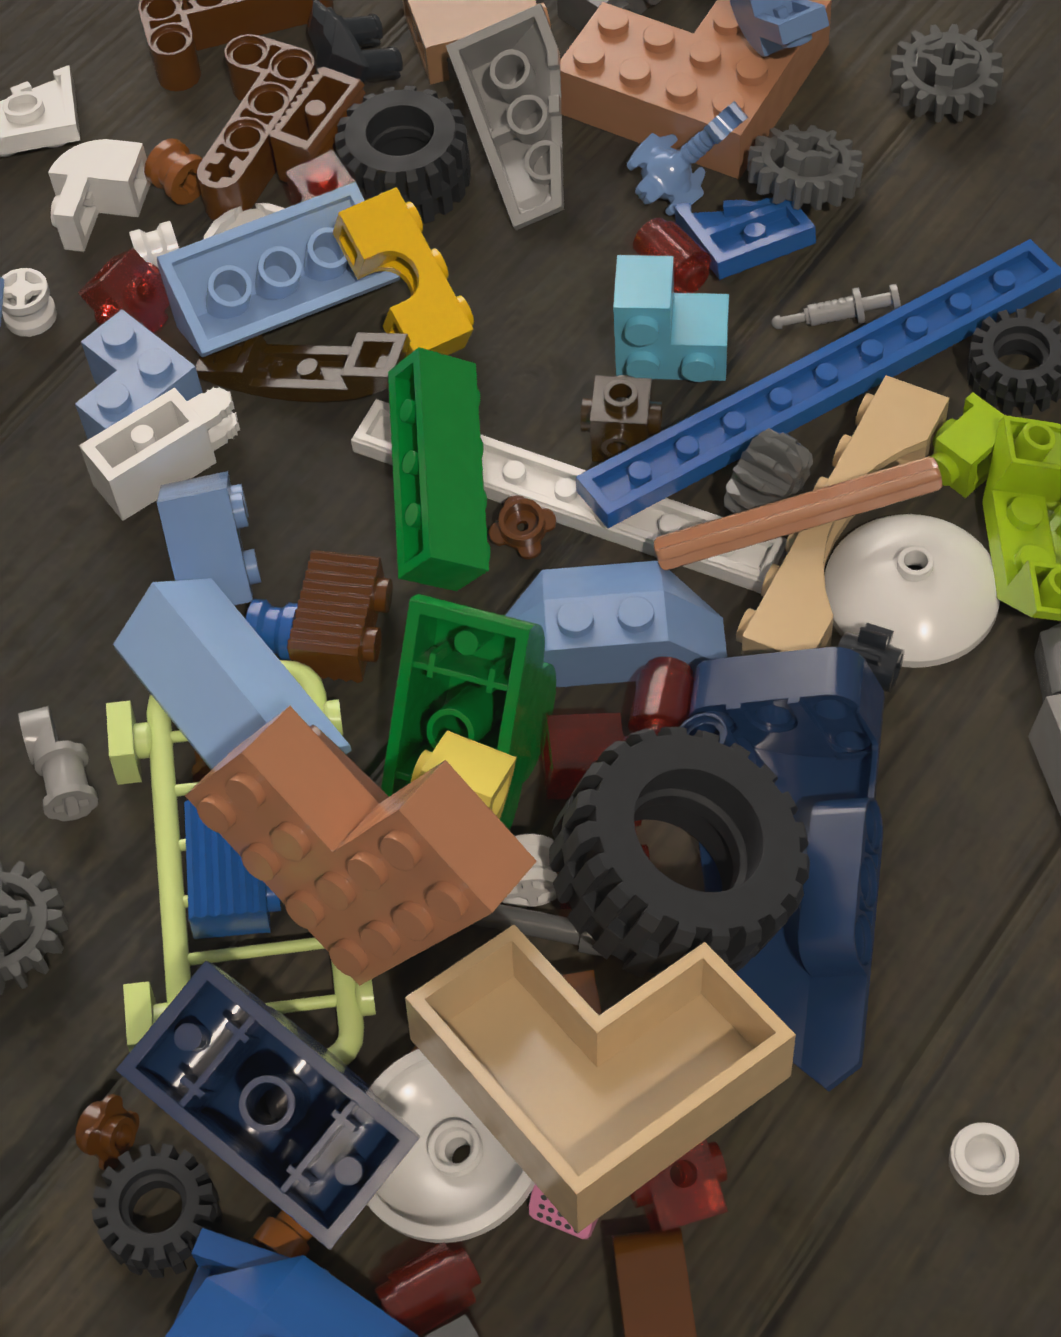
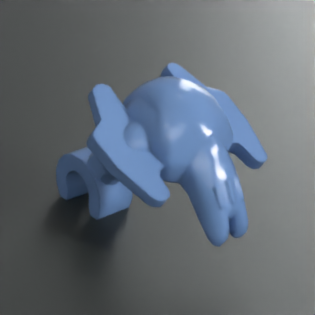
[627,101,748,215]

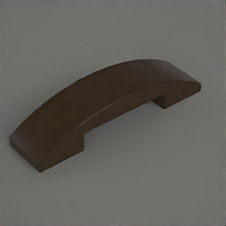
[195,332,411,402]

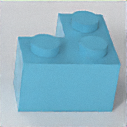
[613,255,729,382]

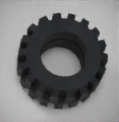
[335,86,471,224]

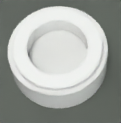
[949,1123,1019,1195]

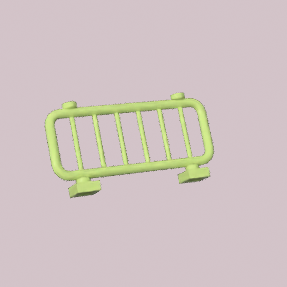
[106,660,376,1065]

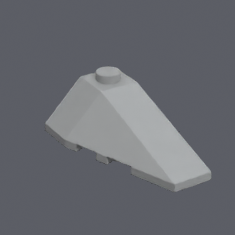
[446,3,564,230]

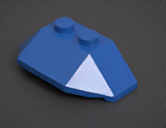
[165,1255,419,1337]

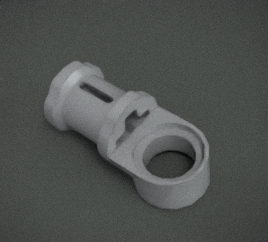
[18,706,98,821]

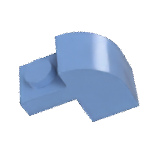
[730,0,829,57]

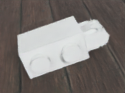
[79,387,240,521]

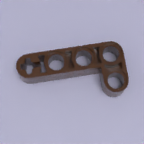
[138,0,334,92]
[197,34,316,220]
[612,1227,697,1337]

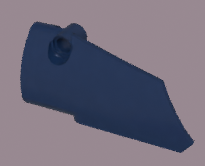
[681,647,885,1092]

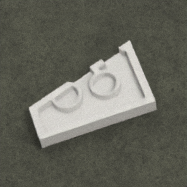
[0,65,80,157]

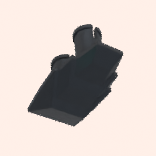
[308,0,403,89]

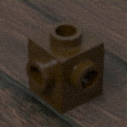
[580,375,662,462]

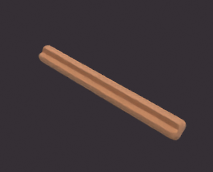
[654,456,942,570]

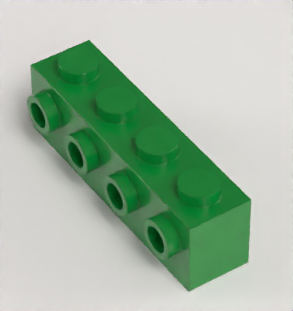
[388,347,491,591]

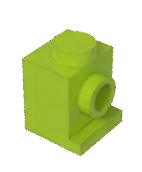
[930,393,1004,498]

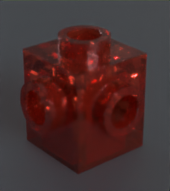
[78,248,170,333]
[630,1139,728,1232]

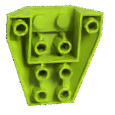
[982,415,1061,621]

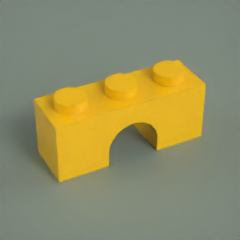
[333,187,474,358]

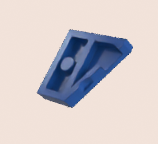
[674,198,816,280]

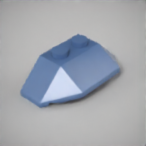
[505,561,727,687]

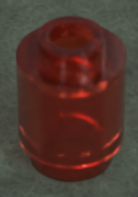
[633,218,711,293]
[628,657,694,736]
[374,1242,482,1336]

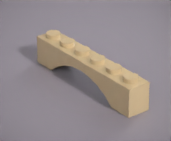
[736,375,949,656]

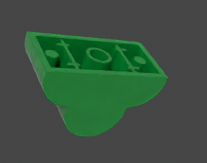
[381,594,556,831]

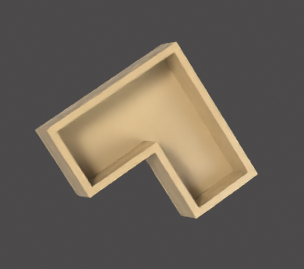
[405,925,796,1233]

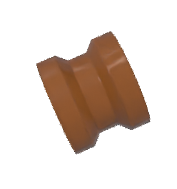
[144,138,203,205]

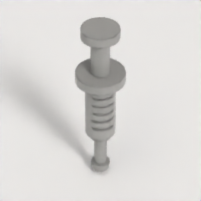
[772,284,901,329]

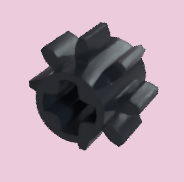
[838,623,905,693]

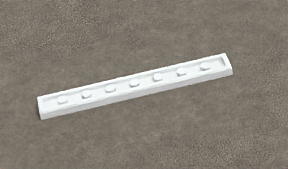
[351,399,787,593]

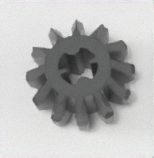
[724,428,813,514]

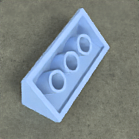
[157,182,401,357]
[113,578,352,770]

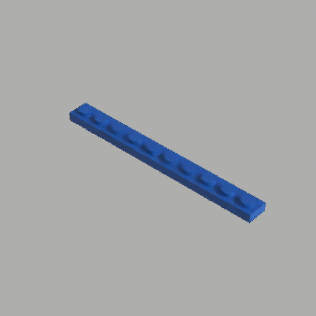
[576,239,1061,528]

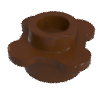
[489,495,556,559]
[75,1094,140,1171]

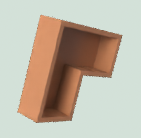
[560,0,832,179]
[185,706,537,986]

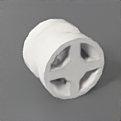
[129,221,179,283]
[2,268,57,337]
[502,834,557,907]

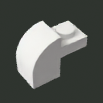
[48,139,151,252]

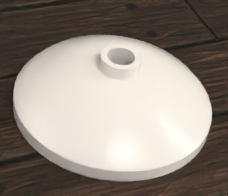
[824,514,1000,668]
[367,1049,535,1243]

